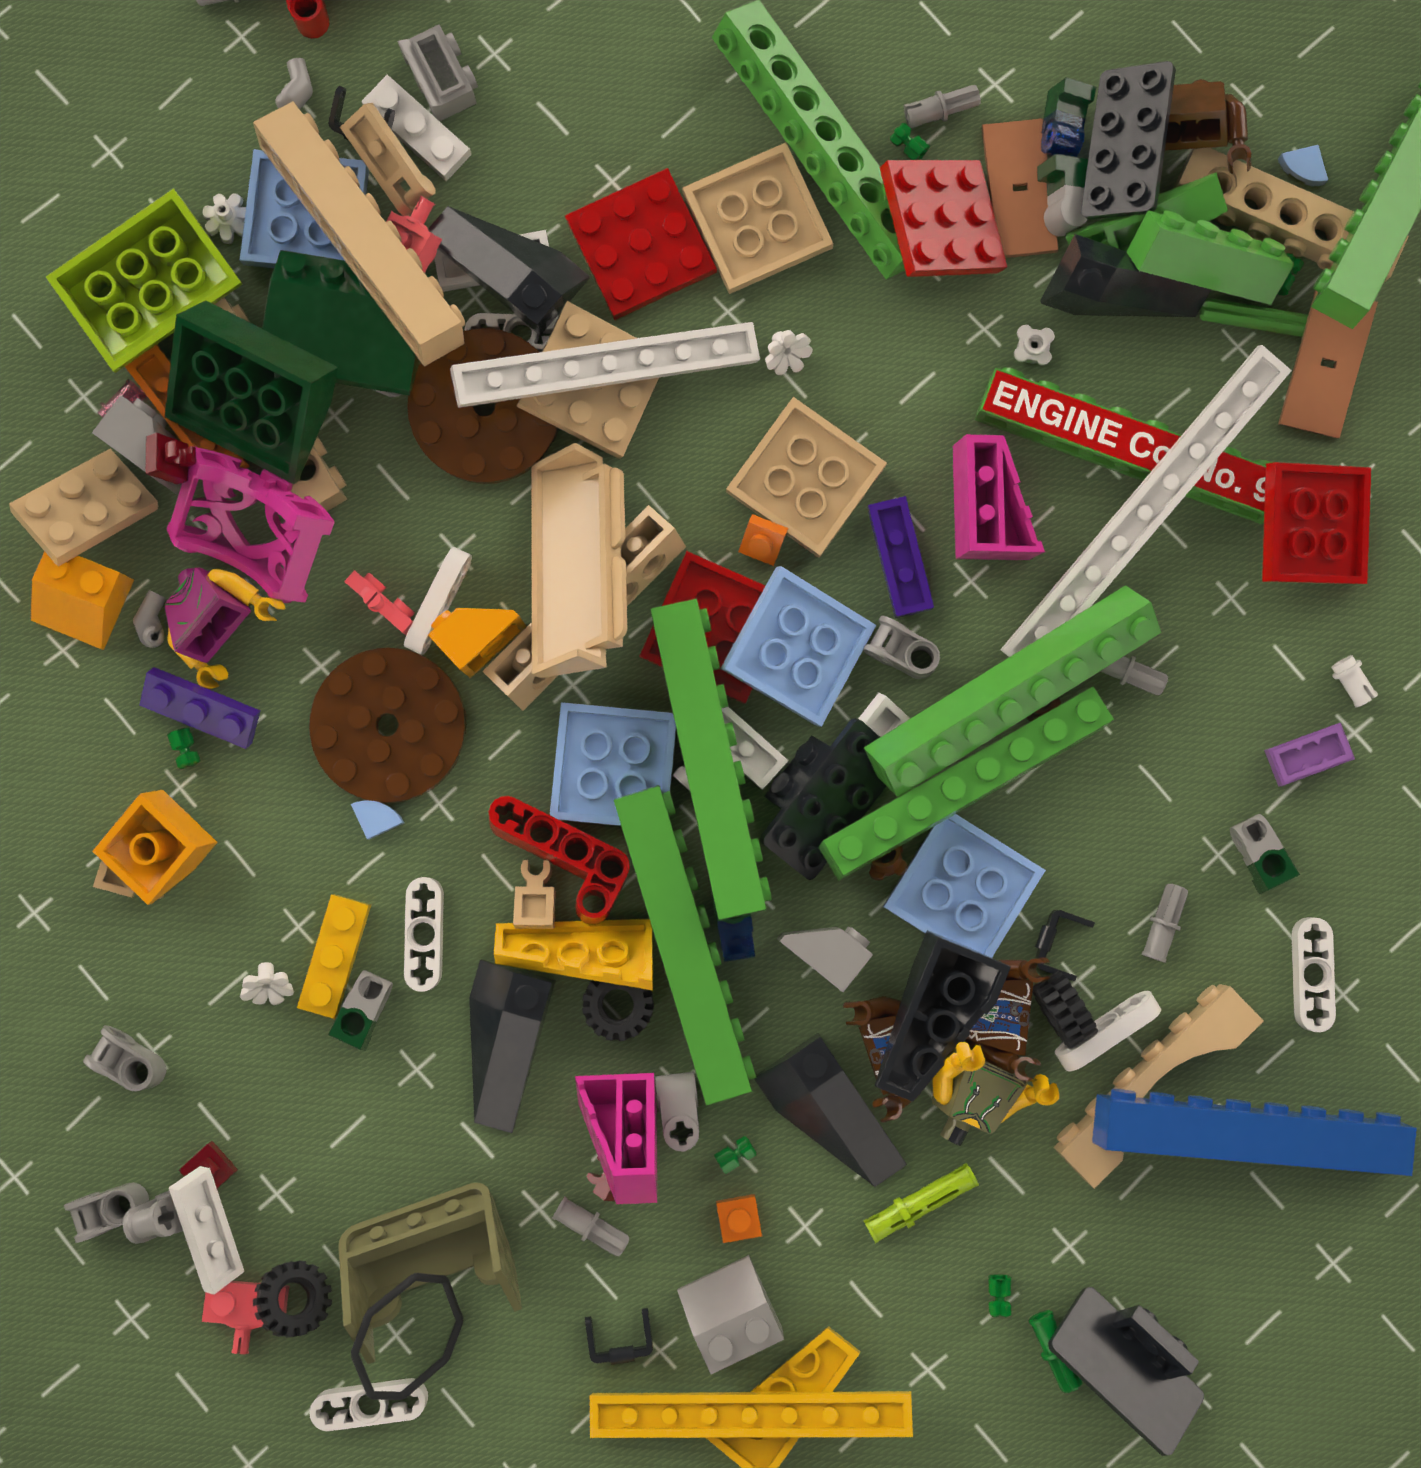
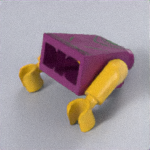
[165,567,285,689]

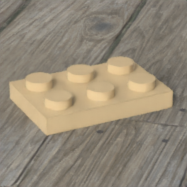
[9,448,158,566]

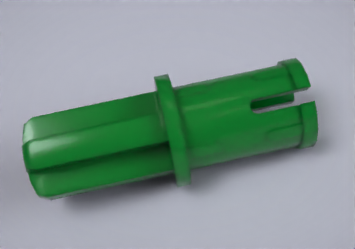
[1028,1310,1082,1393]

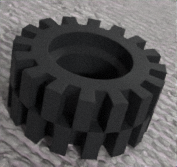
[1032,971,1098,1049]
[582,980,654,1041]
[253,1260,332,1338]

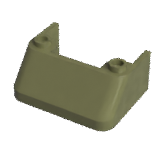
[339,1183,522,1364]

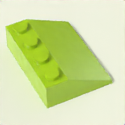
[46,188,243,373]

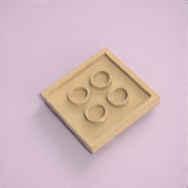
[682,142,834,294]
[517,301,659,459]
[726,397,887,558]

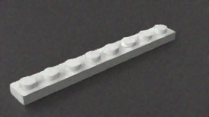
[450,322,760,408]

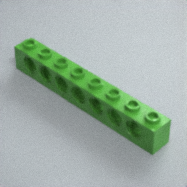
[712,0,905,280]

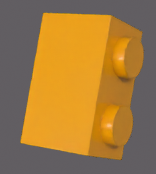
[31,551,134,650]
[428,608,527,678]
[92,790,218,905]

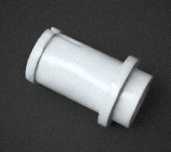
[1331,655,1378,707]

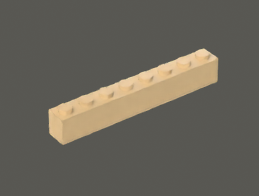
[253,101,466,367]

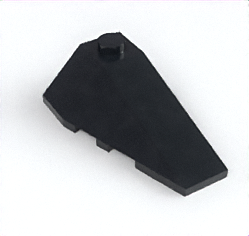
[428,206,590,336]
[1040,234,1211,317]
[875,930,1011,1102]
[469,959,556,1133]
[755,1033,907,1187]

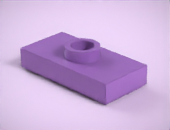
[1264,723,1355,787]

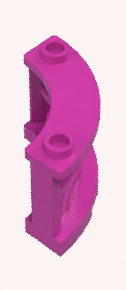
[166,446,335,603]

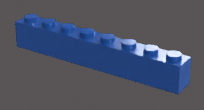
[1092,1089,1417,1176]

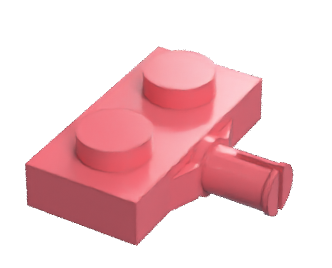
[386,196,442,273]
[344,570,415,635]
[202,1281,289,1354]

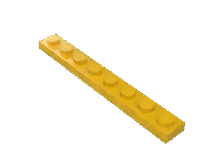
[590,1391,913,1438]

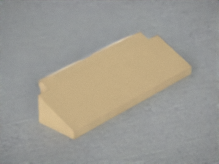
[531,443,627,678]

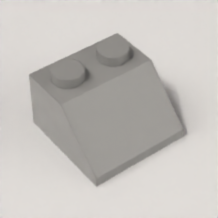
[92,395,182,495]
[777,926,873,992]
[677,1255,784,1374]

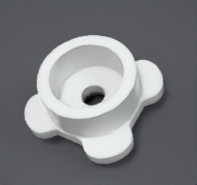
[1014,325,1055,365]

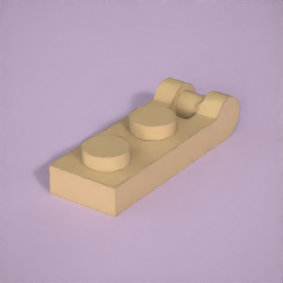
[340,103,436,216]

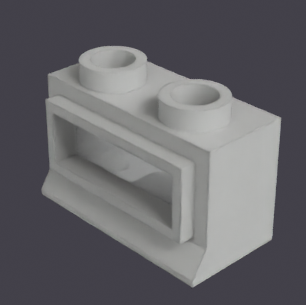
[397,25,478,121]

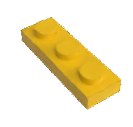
[297,894,371,1019]

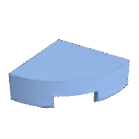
[1278,145,1328,186]
[351,800,405,840]

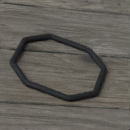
[351,1273,463,1400]

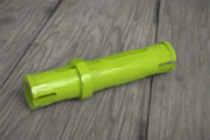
[863,1163,979,1244]

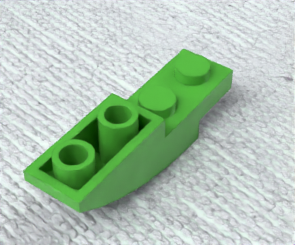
[1066,173,1228,251]

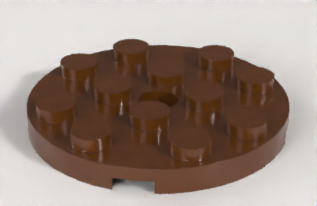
[407,328,559,484]
[309,648,467,803]

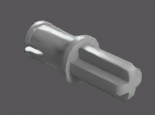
[904,85,981,129]
[1100,656,1168,695]
[1141,884,1188,963]
[552,1196,629,1257]

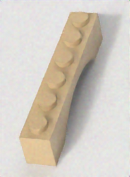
[1053,984,1264,1189]

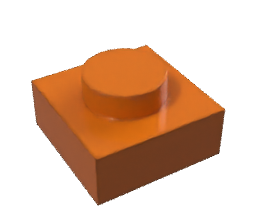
[738,514,788,566]
[716,1194,762,1243]

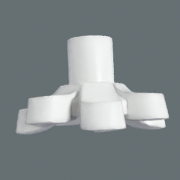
[203,193,246,244]
[765,330,813,375]
[240,962,294,1005]

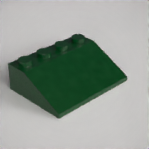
[262,250,432,396]
[165,300,338,484]

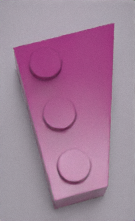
[953,434,1045,560]
[575,1073,657,1204]

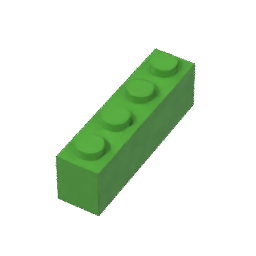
[1127,210,1294,305]

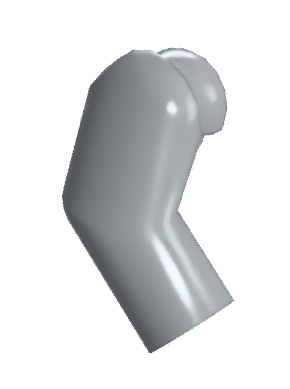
[275,58,313,109]
[133,590,166,648]

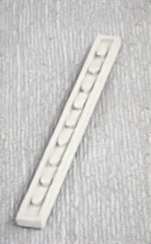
[1000,345,1292,657]

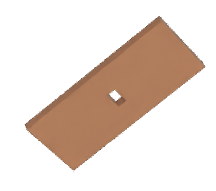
[982,119,1059,258]
[1278,290,1378,439]

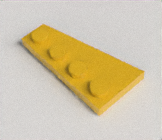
[494,919,653,990]
[706,1326,861,1468]

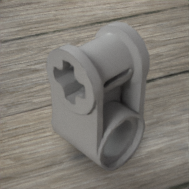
[863,615,940,679]
[83,1025,166,1091]
[655,1071,699,1152]
[64,1182,149,1243]
[123,1191,183,1244]

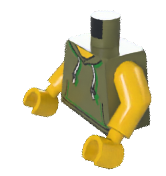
[932,1042,1059,1146]

